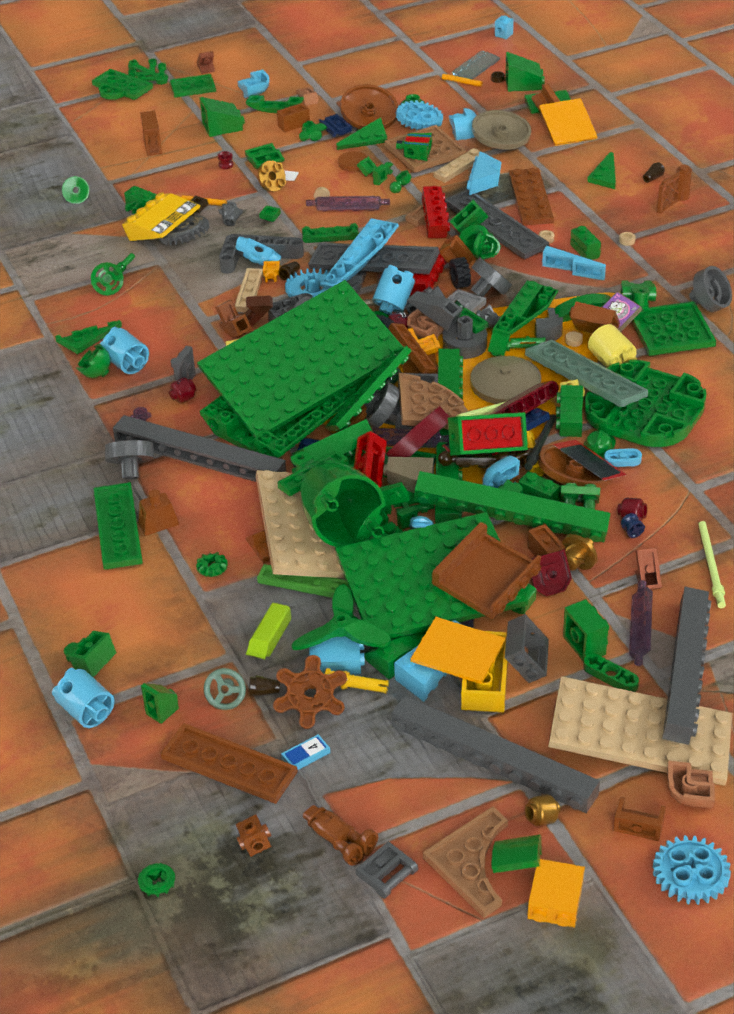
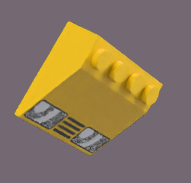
[122,192,200,241]

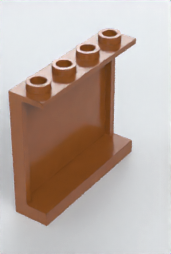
[432,522,541,620]

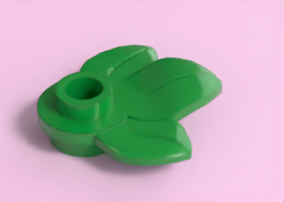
[299,121,327,141]

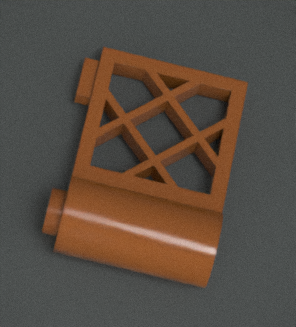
[657,165,692,214]

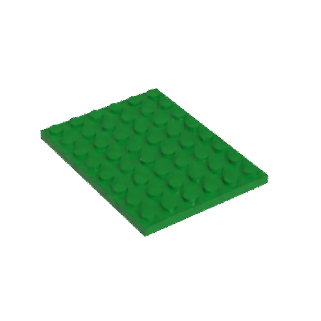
[335,512,528,639]

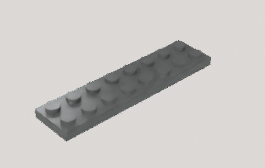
[445,189,549,259]
[308,243,440,274]

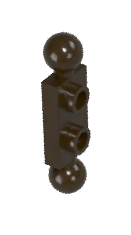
[438,451,509,468]

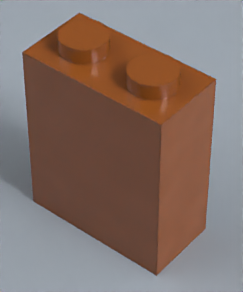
[569,302,620,334]

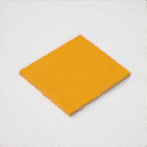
[539,98,597,146]
[410,617,506,684]

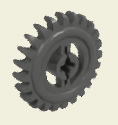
[159,216,210,246]

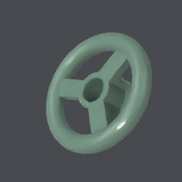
[204,668,246,710]

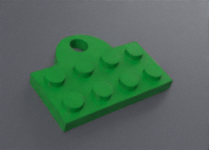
[92,69,153,100]

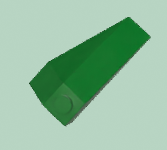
[364,631,427,680]

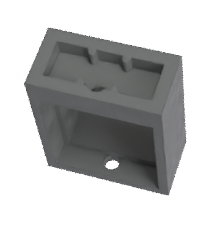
[505,614,549,683]

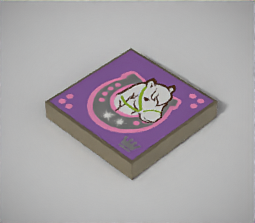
[602,291,642,332]

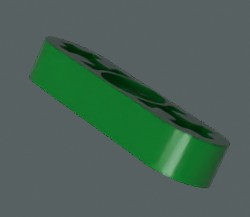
[583,654,639,692]

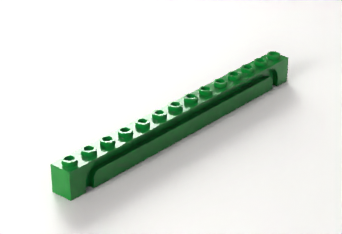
[435,349,463,524]

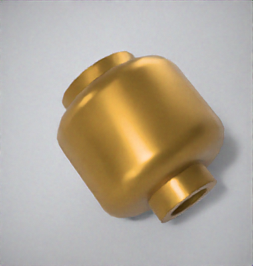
[525,794,560,826]

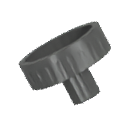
[471,257,512,297]
[689,266,732,312]
[443,316,487,359]
[364,381,400,429]
[105,440,154,479]

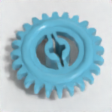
[285,268,329,297]

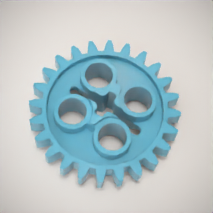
[396,100,443,131]
[653,835,731,905]

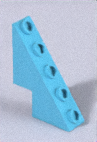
[467,152,502,195]

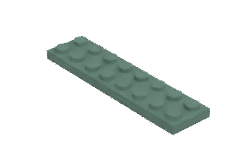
[525,340,648,407]

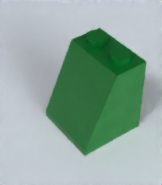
[505,52,545,92]
[199,97,245,137]

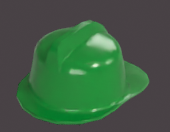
[584,430,616,459]

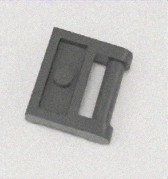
[171,346,196,381]
[356,841,419,899]

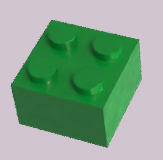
[563,599,609,662]

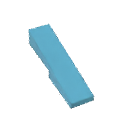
[542,245,606,280]

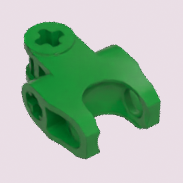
[620,280,657,310]

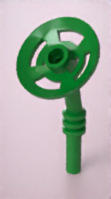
[91,253,135,295]

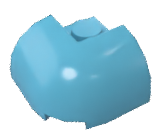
[237,69,270,98]
[449,108,477,140]
[482,456,520,488]

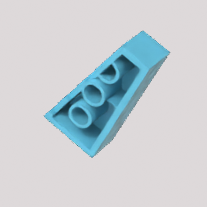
[394,620,460,702]

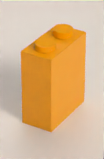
[528,859,585,927]

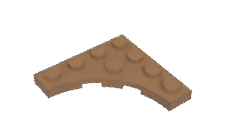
[423,807,508,918]

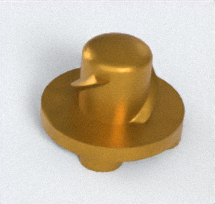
[257,161,286,192]
[562,534,598,571]

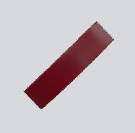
[386,406,450,457]

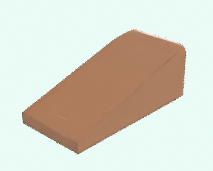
[296,87,318,106]

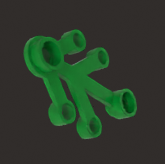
[128,59,168,85]

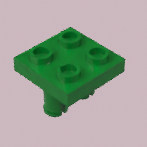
[561,483,600,509]

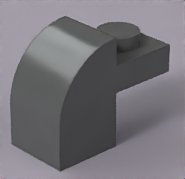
[535,308,563,342]

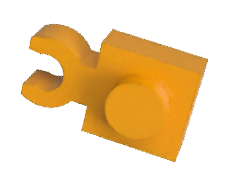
[263,261,280,282]

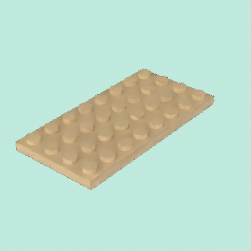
[256,470,345,578]
[548,676,733,786]

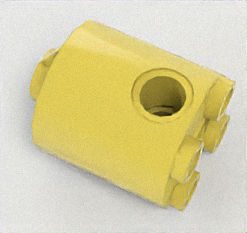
[588,324,637,368]

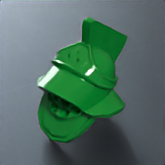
[459,224,501,262]

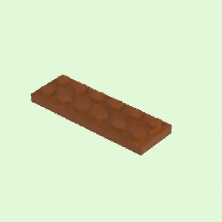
[509,168,554,226]
[161,723,298,804]

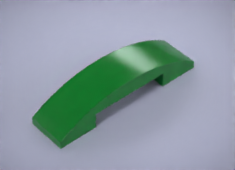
[246,95,304,113]
[554,293,611,322]

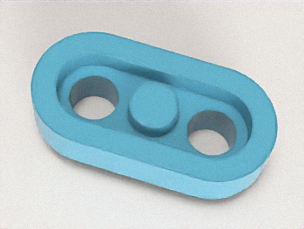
[604,448,642,467]

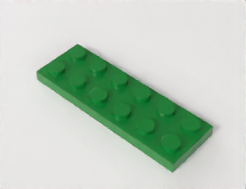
[325,346,412,432]
[93,482,143,570]

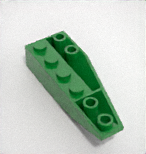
[492,280,559,337]

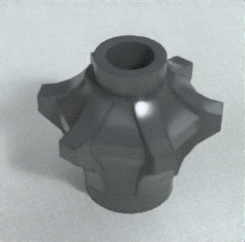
[218,202,243,226]
[476,305,501,329]

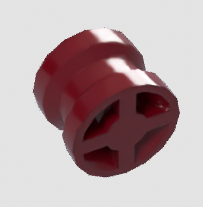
[218,151,234,169]

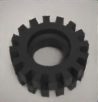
[449,257,471,289]

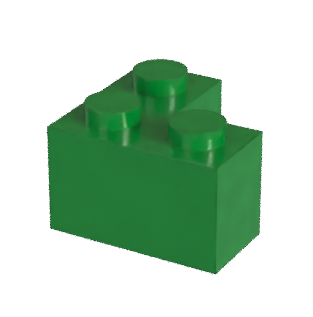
[556,385,583,437]

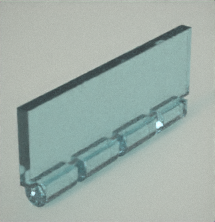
[452,50,500,79]

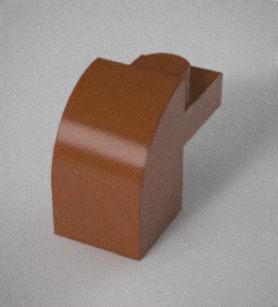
[215,300,252,337]

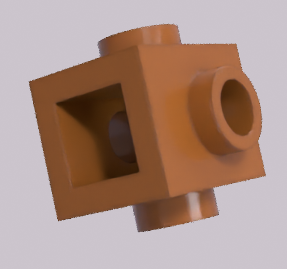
[236,814,271,857]

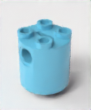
[372,265,415,315]
[100,327,149,374]
[52,668,115,728]

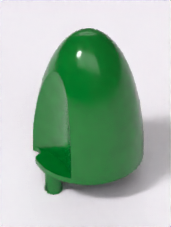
[300,462,385,547]

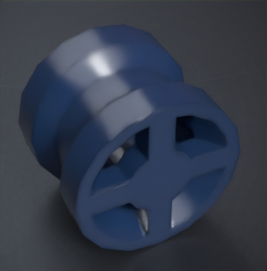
[620,513,645,538]

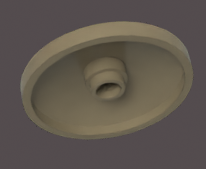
[472,110,531,150]
[470,356,541,404]

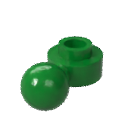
[389,170,412,193]

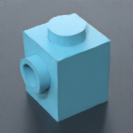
[495,16,514,39]

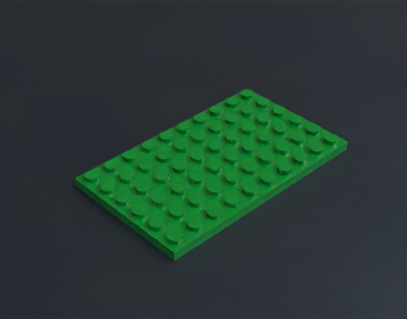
[197,280,403,438]

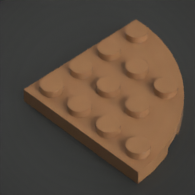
[398,373,471,429]

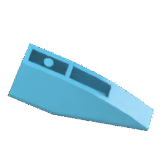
[320,218,399,288]

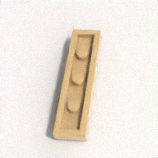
[434,148,481,183]
[235,268,263,313]

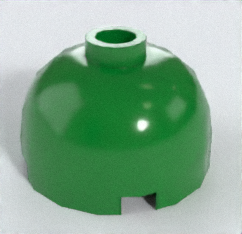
[76,344,111,379]

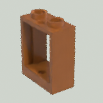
[140,111,162,156]

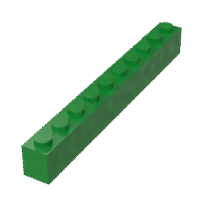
[413,471,611,542]

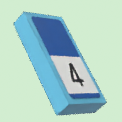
[281,734,330,770]

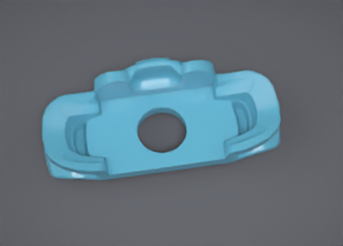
[235,236,281,266]
[410,516,434,529]

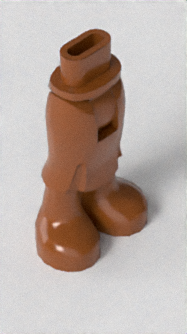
[303,805,379,866]

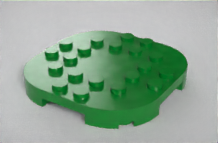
[584,360,707,447]

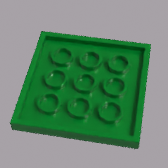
[631,301,716,356]

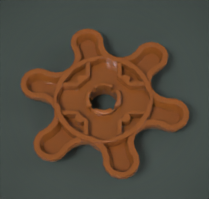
[273,655,347,729]

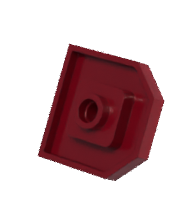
[530,549,572,596]

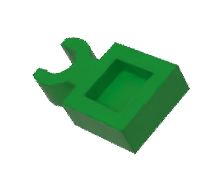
[373,162,393,186]

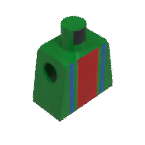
[396,133,432,161]

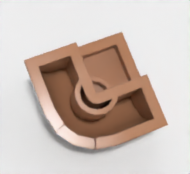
[407,309,444,340]
[668,761,715,809]

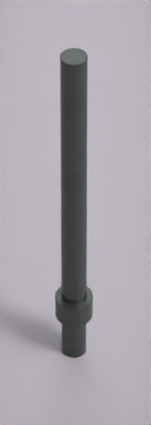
[525,414,556,470]

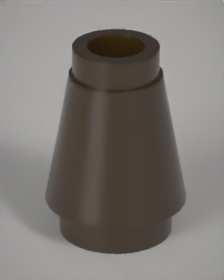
[643,162,665,183]
[278,261,300,280]
[249,675,280,696]

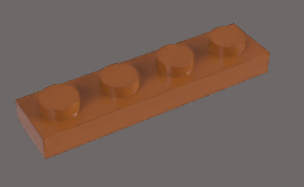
[388,323,438,374]

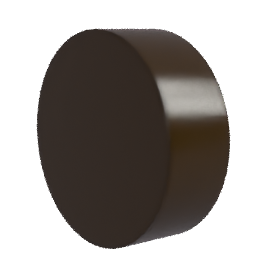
[491,71,505,83]

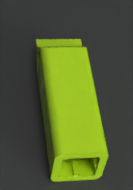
[246,603,291,659]

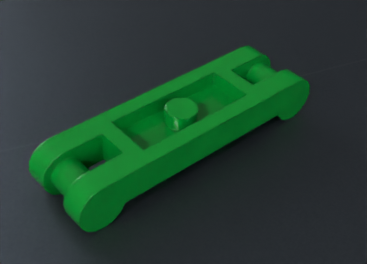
[302,223,359,243]

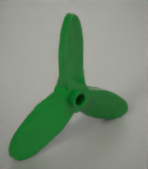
[291,584,391,650]

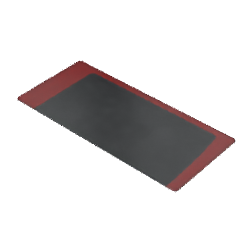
[553,440,626,480]

